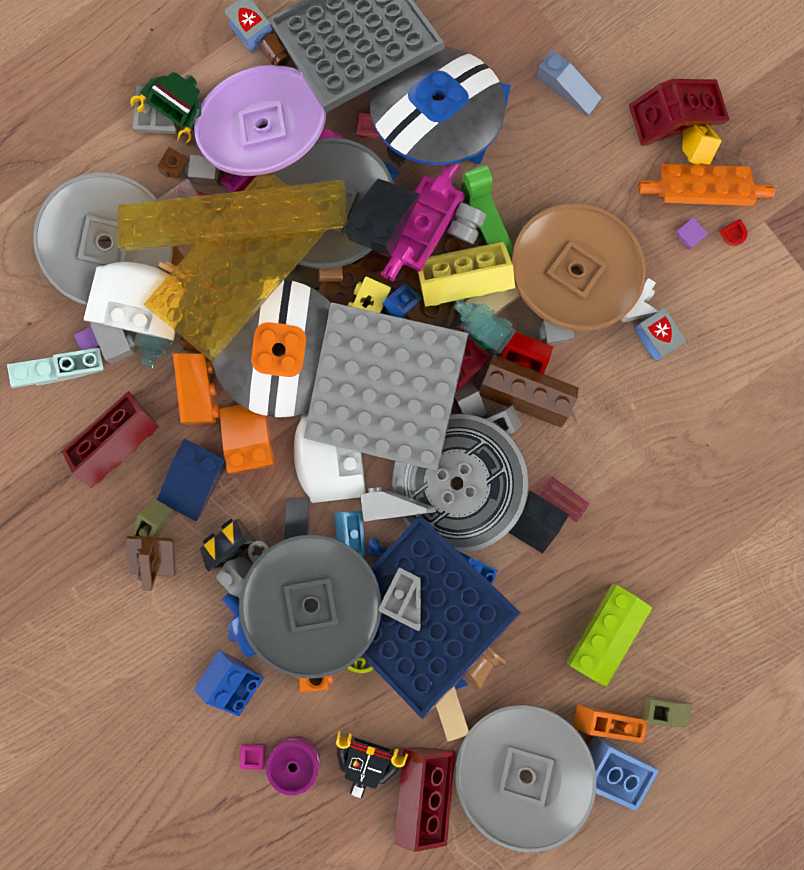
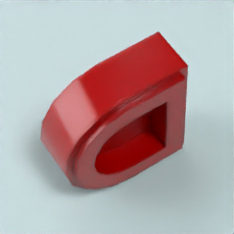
[719,219,748,246]

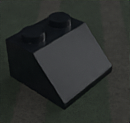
[508,490,569,554]

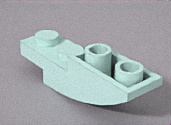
[7,348,104,388]

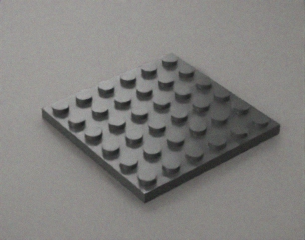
[268,0,445,113]

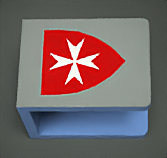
[224,0,273,53]
[634,308,686,361]

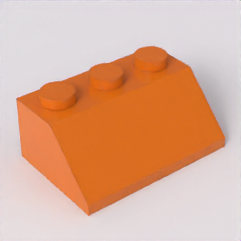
[173,353,219,427]

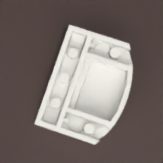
[84,262,186,341]
[294,413,366,503]

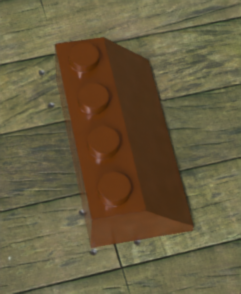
[479,355,579,428]

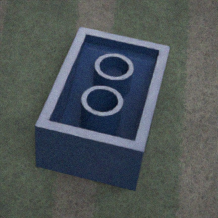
[157,439,226,521]

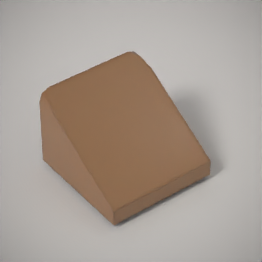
[319,266,343,282]

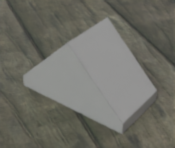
[454,380,487,417]

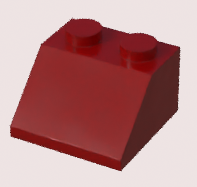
[501,330,554,374]

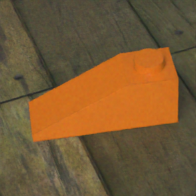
[573,704,648,743]

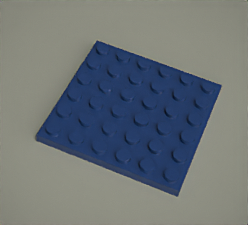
[362,515,522,719]

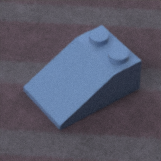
[588,736,659,811]

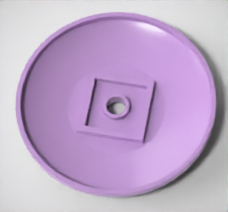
[194,65,326,176]

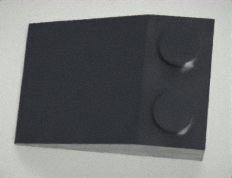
[344,178,420,257]

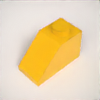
[682,125,722,165]

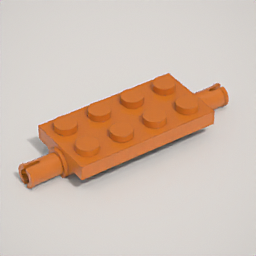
[638,164,775,206]

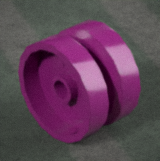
[266,736,321,795]

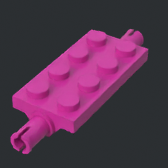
[381,163,465,281]

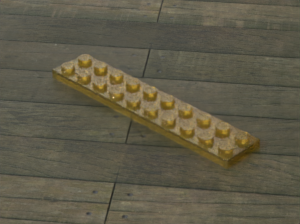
[118,180,347,251]

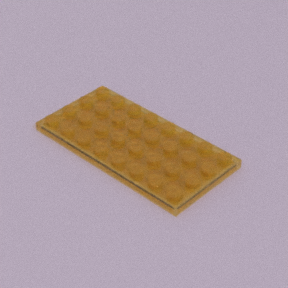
[143,173,334,362]

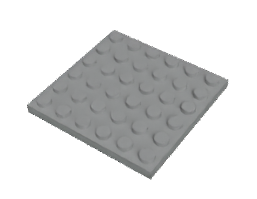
[304,302,469,471]

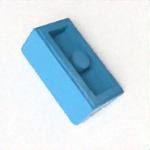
[334,511,366,556]

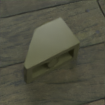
[130,498,173,538]

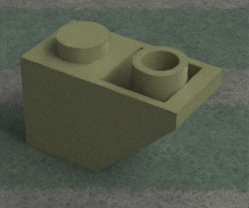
[642,695,692,727]

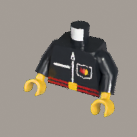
[336,731,408,798]

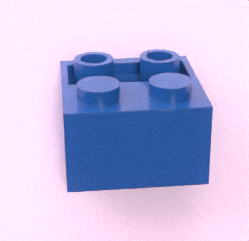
[193,650,264,716]

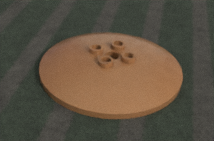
[511,203,646,331]

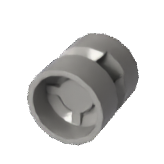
[447,203,487,244]

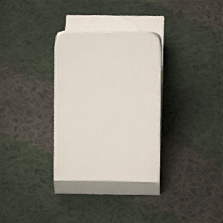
[621,278,659,322]

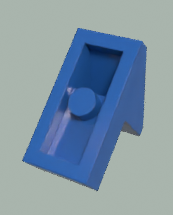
[382,283,422,318]

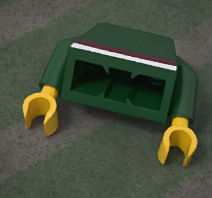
[130,72,202,145]

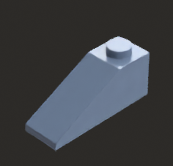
[536,49,602,116]

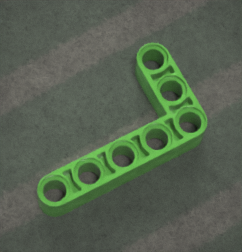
[461,164,513,259]

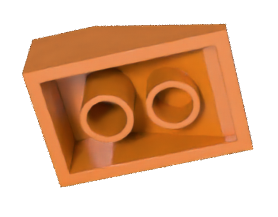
[219,405,276,475]

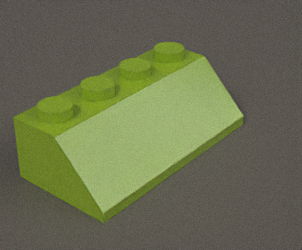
[566,584,652,687]

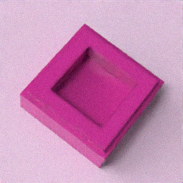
[240,744,265,770]

